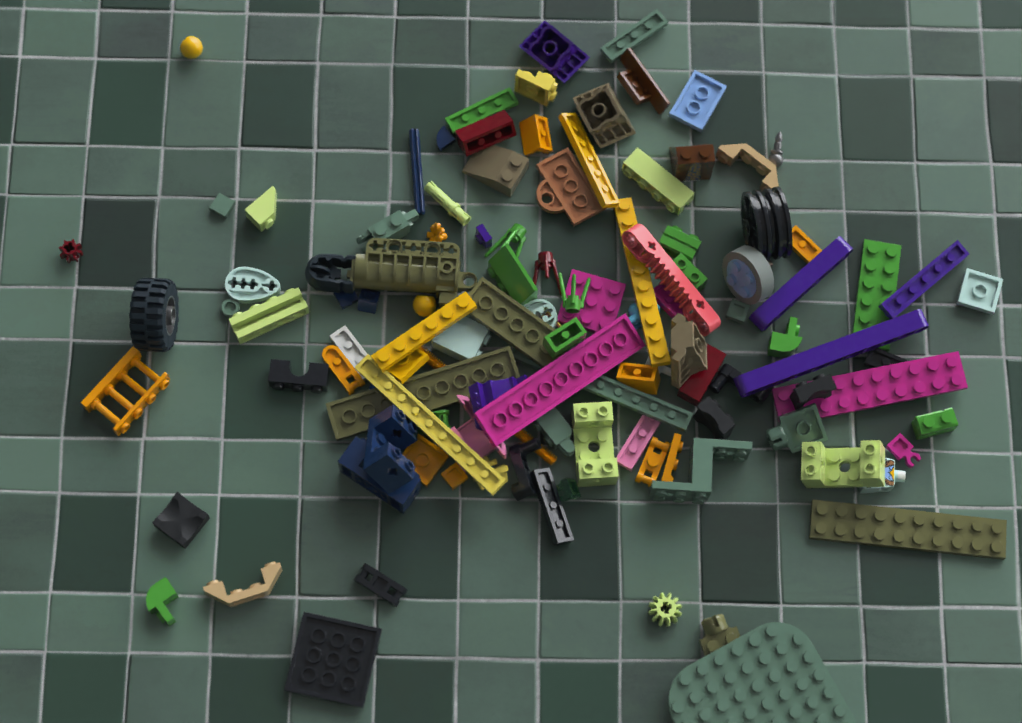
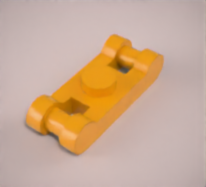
[635,436,671,487]

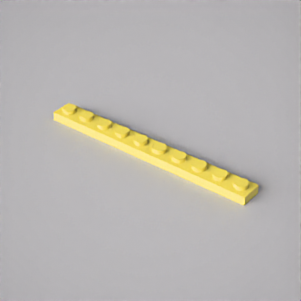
[355,354,507,496]

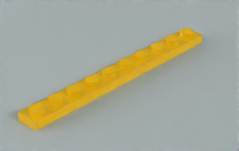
[614,197,671,368]

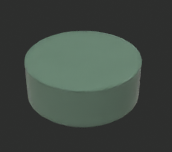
[221,299,240,318]

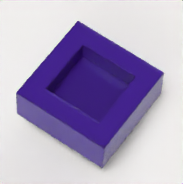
[475,224,492,249]

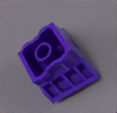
[519,20,590,83]
[468,375,528,431]

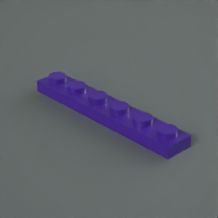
[878,240,969,319]

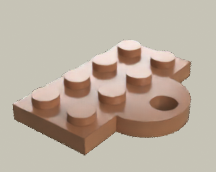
[536,147,606,226]

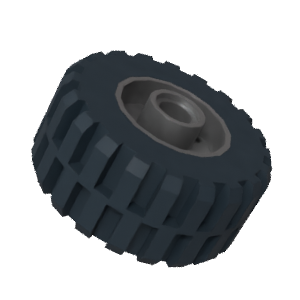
[129,278,179,352]

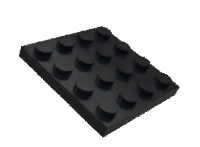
[284,612,382,709]

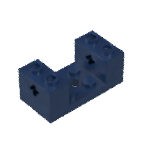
[363,405,418,494]
[338,437,421,514]

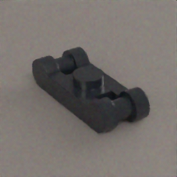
[354,563,408,607]

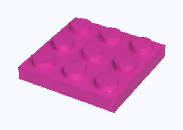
[558,269,626,333]

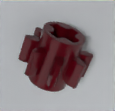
[59,239,83,264]

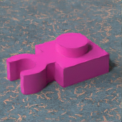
[886,433,921,468]

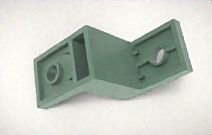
[649,438,752,504]

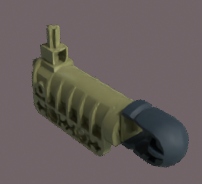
[305,238,477,309]

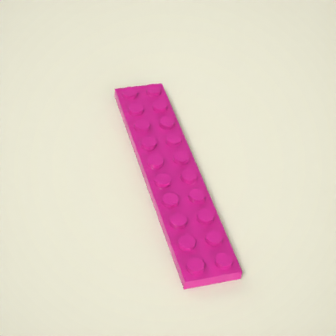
[473,313,646,447]
[772,351,968,421]

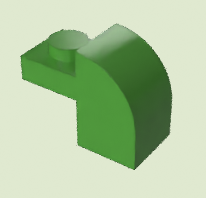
[767,317,802,358]
[146,577,179,626]

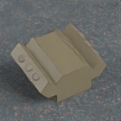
[573,83,636,149]
[671,313,707,389]

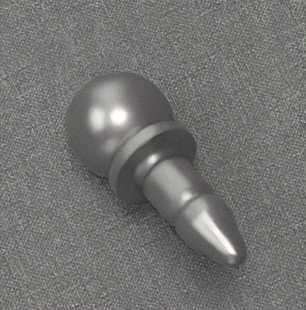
[768,132,783,167]

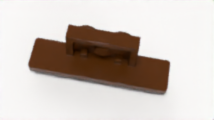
[617,48,670,114]

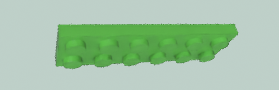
[852,239,901,352]

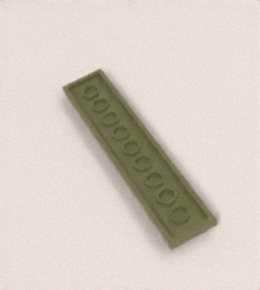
[326,346,520,441]
[809,499,1007,560]

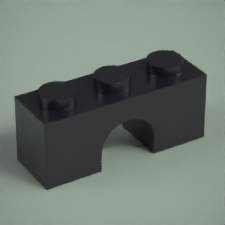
[268,359,330,394]

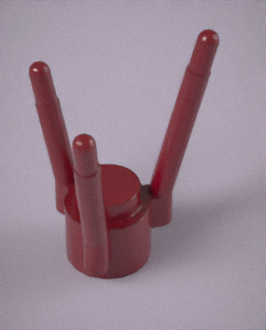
[533,251,562,296]

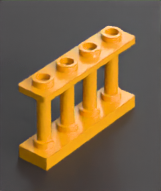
[81,346,170,436]

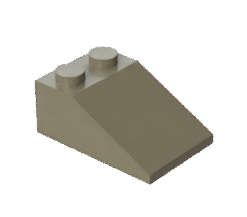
[462,145,529,198]

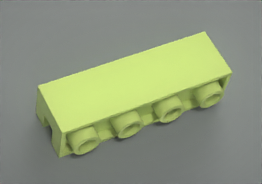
[622,147,695,215]
[229,287,309,344]

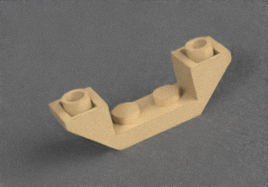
[716,143,779,191]
[203,562,283,607]

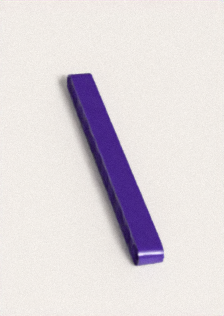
[733,309,929,398]

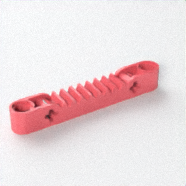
[622,224,721,336]

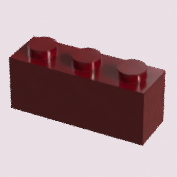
[455,110,517,156]
[677,344,726,407]

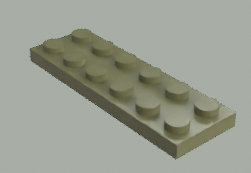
[468,277,573,368]

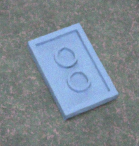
[669,70,727,132]

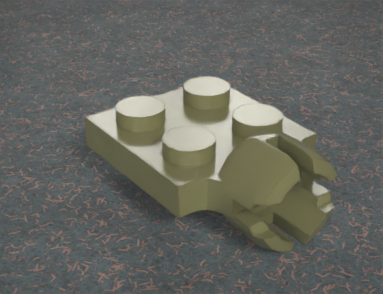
[699,614,741,657]

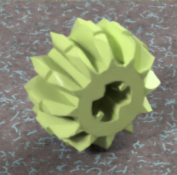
[648,593,682,627]

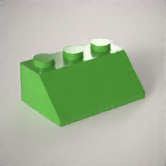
[487,243,538,306]

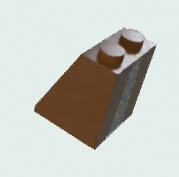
[669,144,715,182]

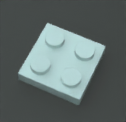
[956,268,1003,315]

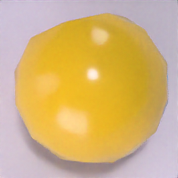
[180,36,203,59]
[413,295,437,317]

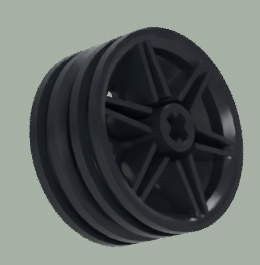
[741,187,792,261]

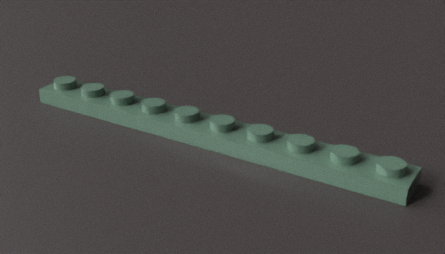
[512,347,694,433]

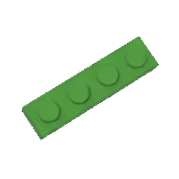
[445,87,519,136]

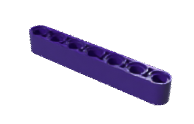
[749,236,853,332]

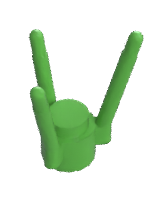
[484,223,527,258]
[558,272,591,313]

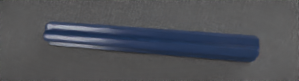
[409,128,425,215]

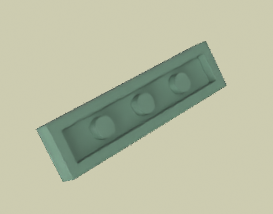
[600,9,668,64]

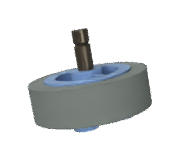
[722,245,774,305]

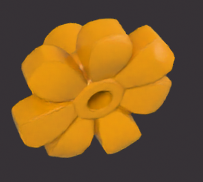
[427,223,447,242]

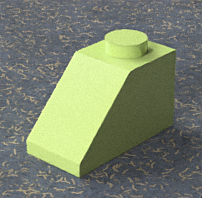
[245,186,277,232]

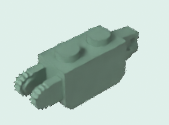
[356,209,419,254]
[531,407,575,457]

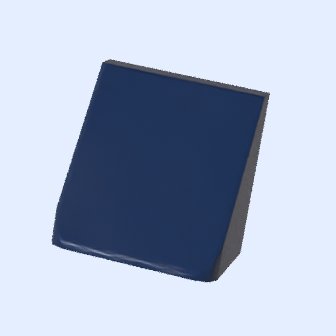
[357,289,380,314]

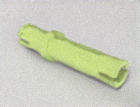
[424,181,471,226]

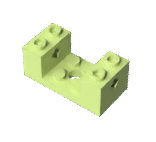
[571,401,619,487]
[801,440,885,488]

